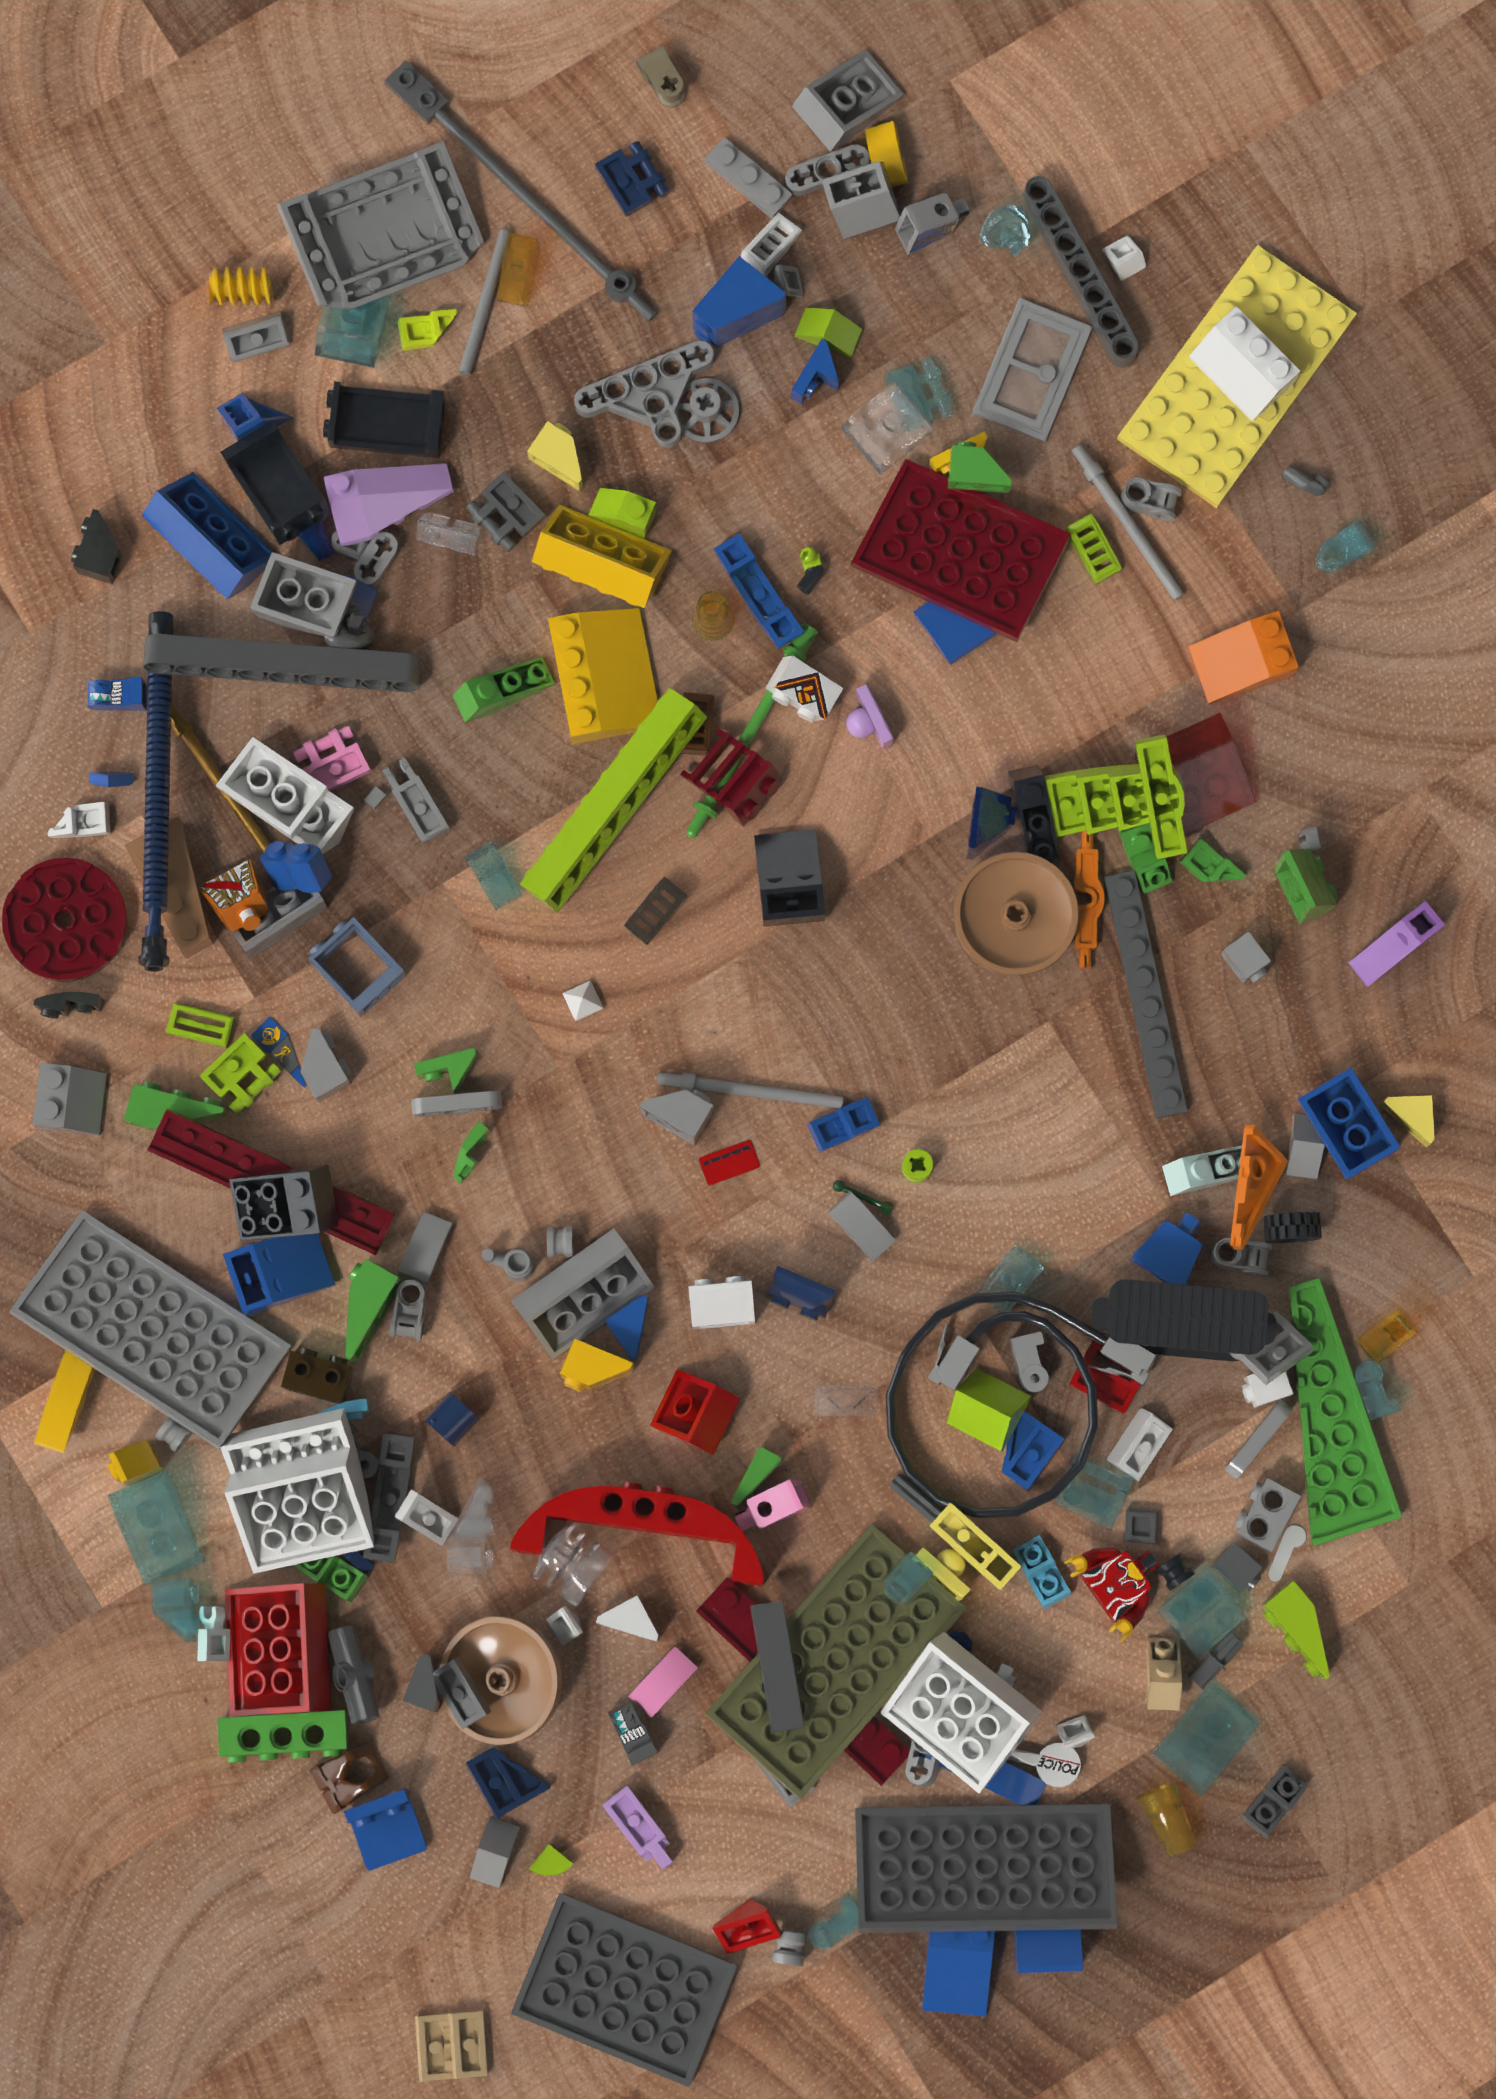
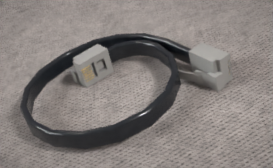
[886,1291,1157,1518]

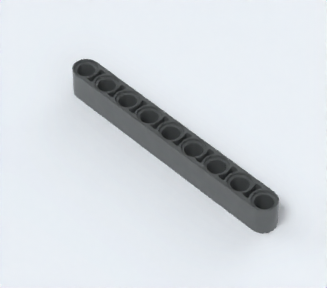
[143,634,420,692]

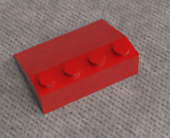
[225,1583,331,1717]

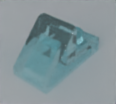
[464,842,522,911]

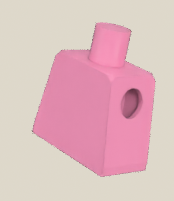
[735,1478,812,1531]

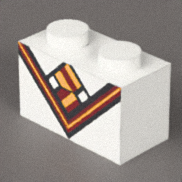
[765,656,843,722]

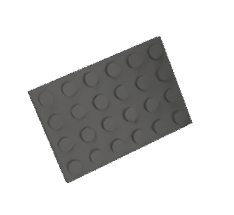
[511,1893,737,2087]

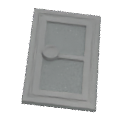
[972,298,1092,443]

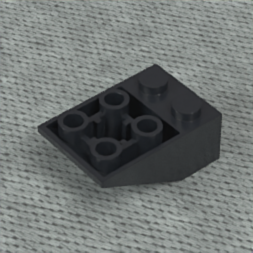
[754,829,825,927]
[229,1164,339,1241]

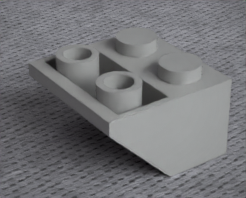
[821,161,900,239]

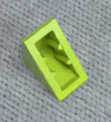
[795,308,862,358]

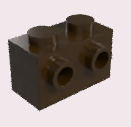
[281,1347,354,1404]

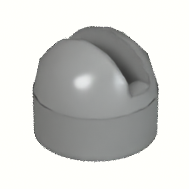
[1298,826,1321,852]

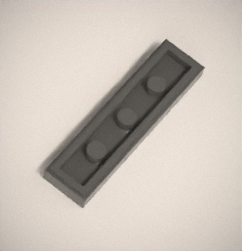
[750,1601,804,1733]

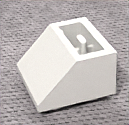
[688,1276,755,1330]

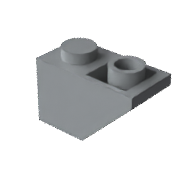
[300,1026,352,1103]

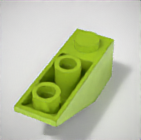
[1262,1581,1330,1680]

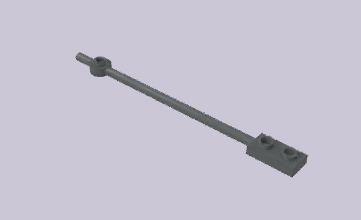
[384,60,657,322]

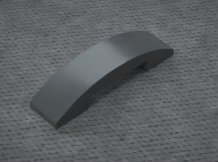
[363,1433,415,1563]

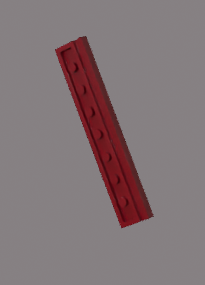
[147,1108,395,1255]
[696,1578,910,1786]

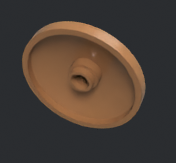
[953,852,1078,977]
[440,1616,562,1745]

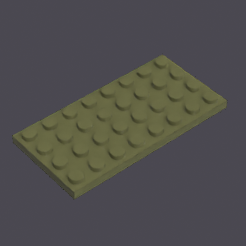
[704,1524,967,1800]

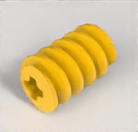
[209,267,273,306]

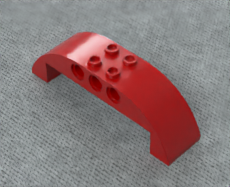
[510,1482,764,1587]

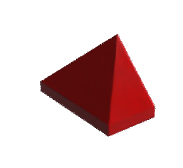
[712,1899,782,1954]

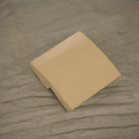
[415,2011,488,2082]

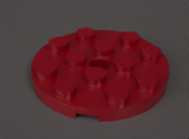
[2,858,127,982]

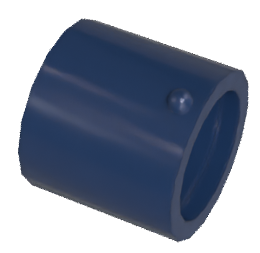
[424,1392,479,1447]

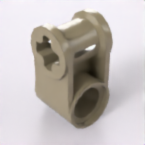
[635,45,685,108]

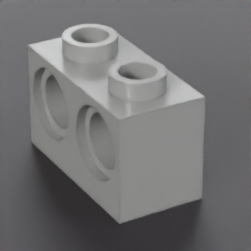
[1234,1478,1301,1553]

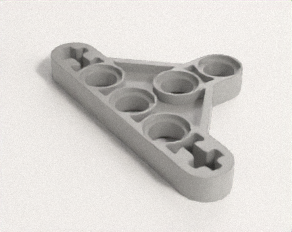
[574,341,714,448]

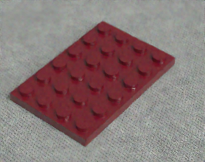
[851,458,1071,642]

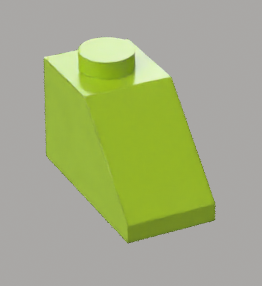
[588,488,657,539]

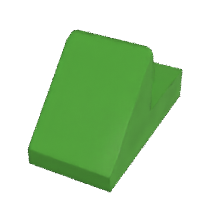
[414,1048,478,1094]

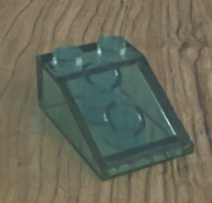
[315,294,392,368]
[107,1471,205,1585]
[1150,1681,1260,1796]

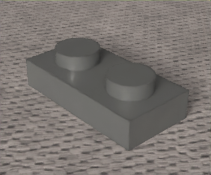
[433,1657,491,1729]

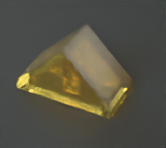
[1356,1308,1419,1365]

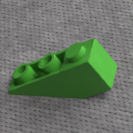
[452,657,555,723]
[123,1081,227,1131]

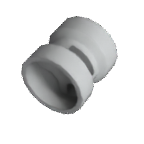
[772,1930,807,1966]

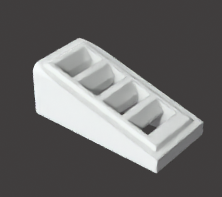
[741,212,802,277]

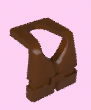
[310,1743,388,1814]

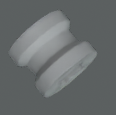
[547,1226,573,1258]
[155,1417,193,1453]

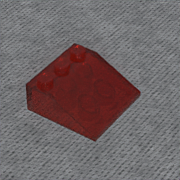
[1133,713,1257,835]

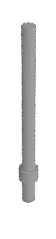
[1072,444,1184,601]
[657,1072,843,1108]

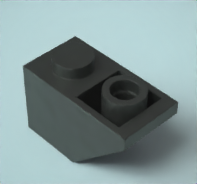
[71,509,122,584]

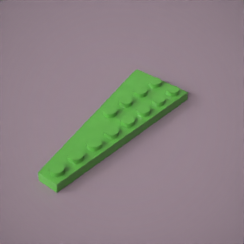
[1289,1278,1402,1547]

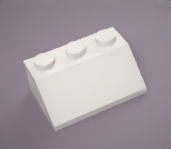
[1189,306,1300,422]

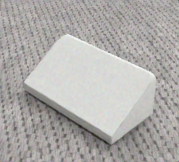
[1107,1408,1173,1481]

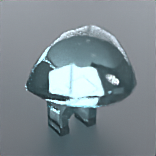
[979,204,1030,257]

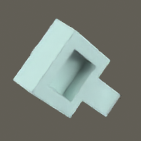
[198,1606,230,1661]

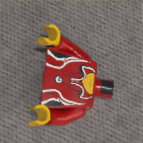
[1064,1547,1159,1643]

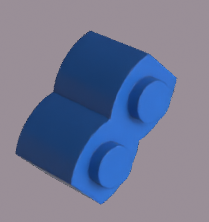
[260,841,333,893]

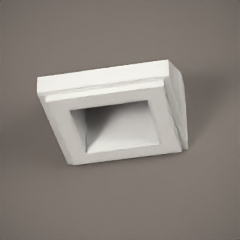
[1102,235,1146,281]

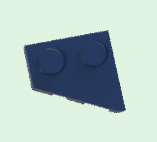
[465,1747,550,1819]

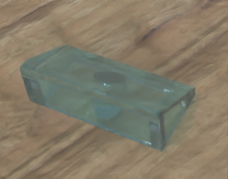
[976,1245,1044,1313]

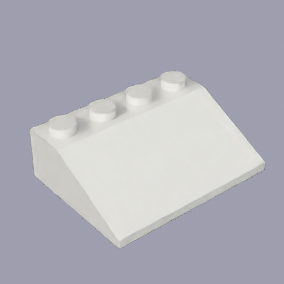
[880,1632,1043,1794]

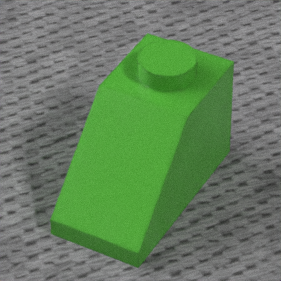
[948,442,1012,493]

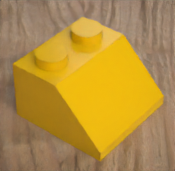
[560,1339,635,1393]

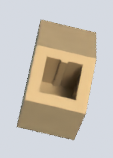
[1146,1637,1182,1711]

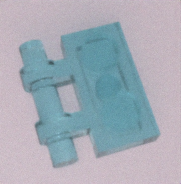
[884,357,953,433]

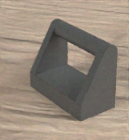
[403,1654,441,1712]

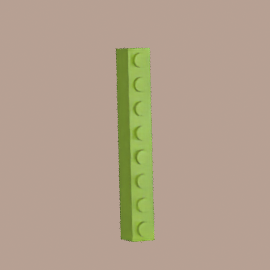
[520,688,707,913]

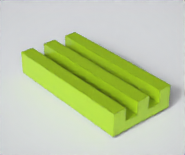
[166,1002,235,1049]

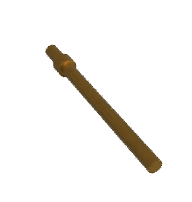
[171,702,270,854]

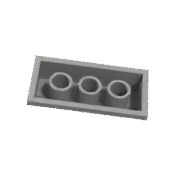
[511,1228,655,1360]

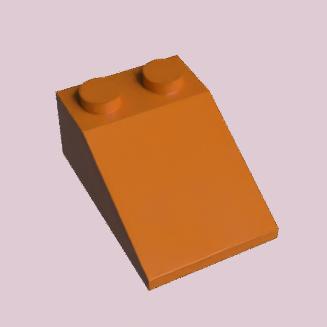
[1188,611,1299,704]

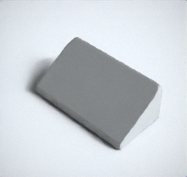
[222,312,290,362]

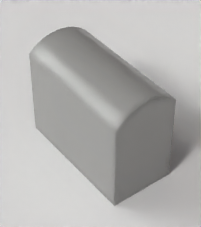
[363,786,387,810]

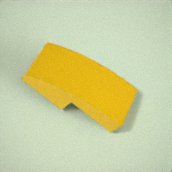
[865,121,908,187]

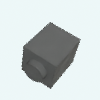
[1210,1542,1262,1592]

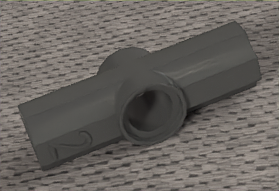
[327,1625,380,1725]

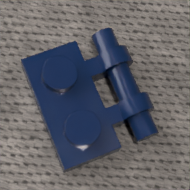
[595,141,670,217]

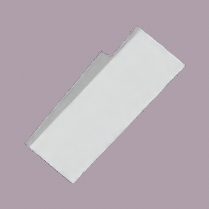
[216,737,354,855]

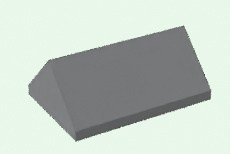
[231,887,327,959]

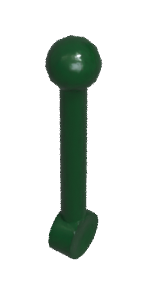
[833,1180,894,1214]

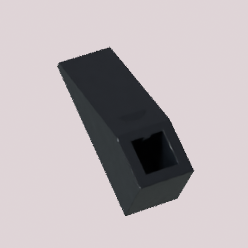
[1008,765,1061,863]

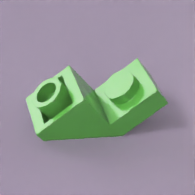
[1118,823,1172,894]

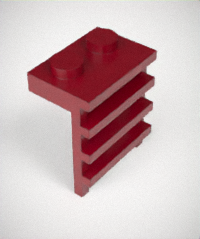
[680,727,782,827]

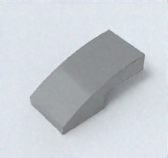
[828,1191,896,1261]
[398,1212,452,1285]

